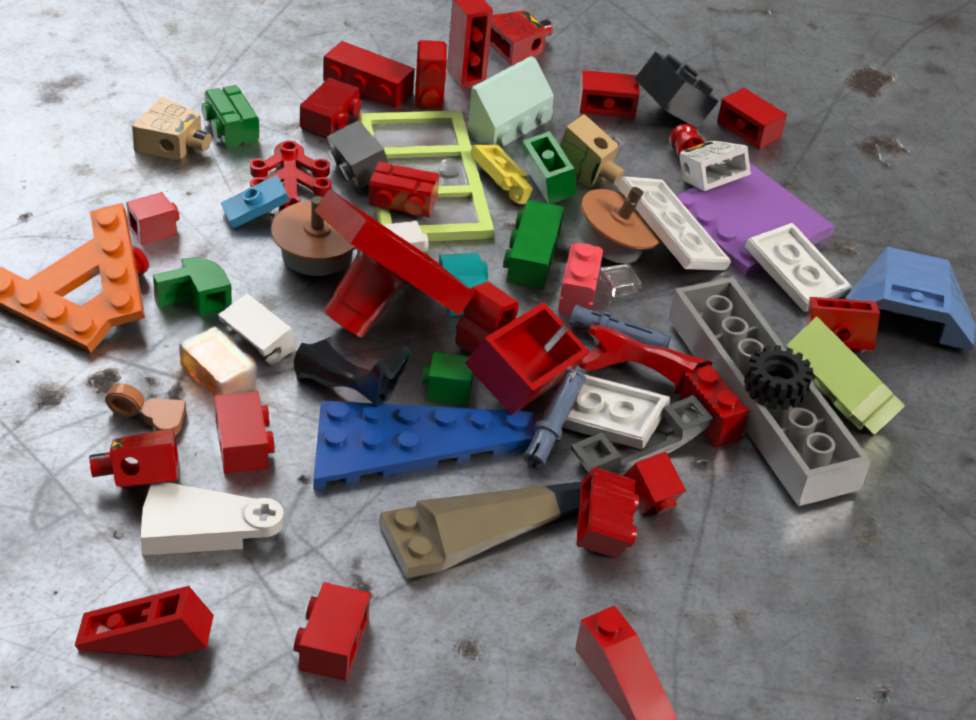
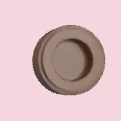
[105,383,144,417]

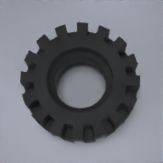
[744,345,813,410]

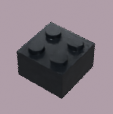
[634,51,719,128]

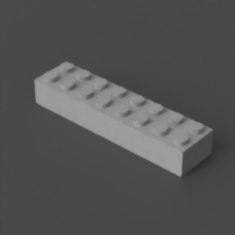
[668,277,871,506]

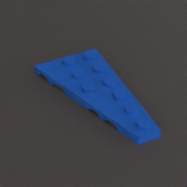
[313,401,535,489]

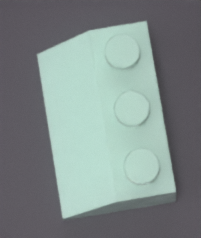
[468,56,554,147]

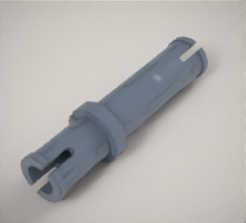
[569,304,671,348]
[523,369,587,468]

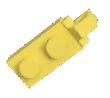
[470,145,533,204]

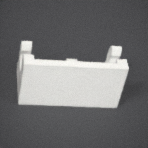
[218,293,297,365]

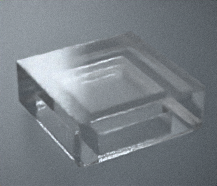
[599,263,643,297]

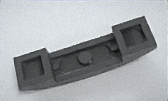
[571,395,713,473]

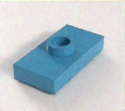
[221,175,290,229]

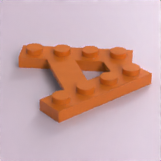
[0,203,145,353]

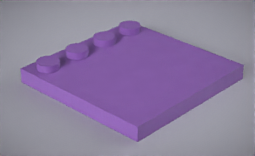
[676,163,835,277]

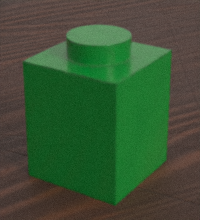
[422,352,473,406]

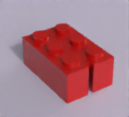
[465,302,590,415]

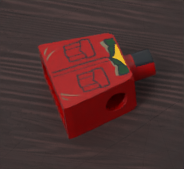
[490,10,553,66]
[89,428,180,487]

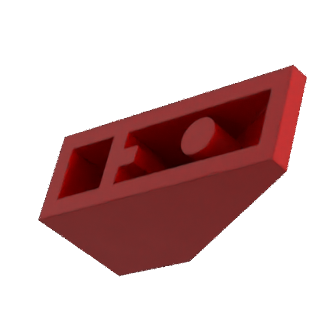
[74,586,214,657]
[575,605,678,720]

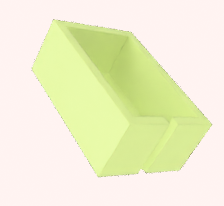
[787,316,905,435]

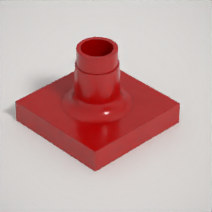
[315,189,475,338]

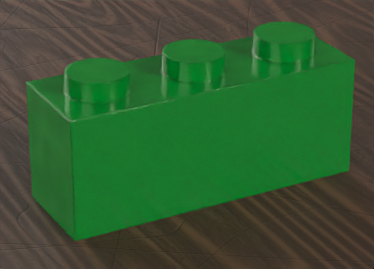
[503,200,564,289]

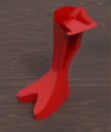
[579,325,713,394]

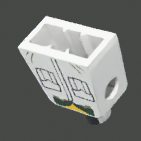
[679,141,751,191]

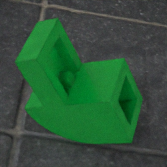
[153,257,232,317]

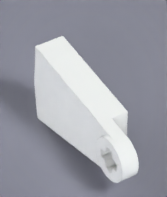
[141,482,284,556]

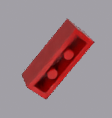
[447,0,493,88]
[323,41,415,108]

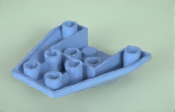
[846,247,976,351]

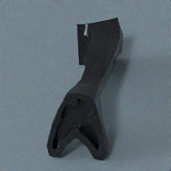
[294,336,412,406]

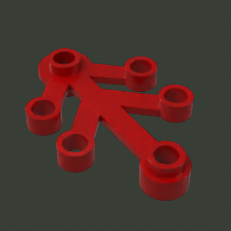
[250,140,331,212]

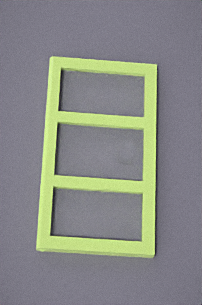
[358,110,494,241]

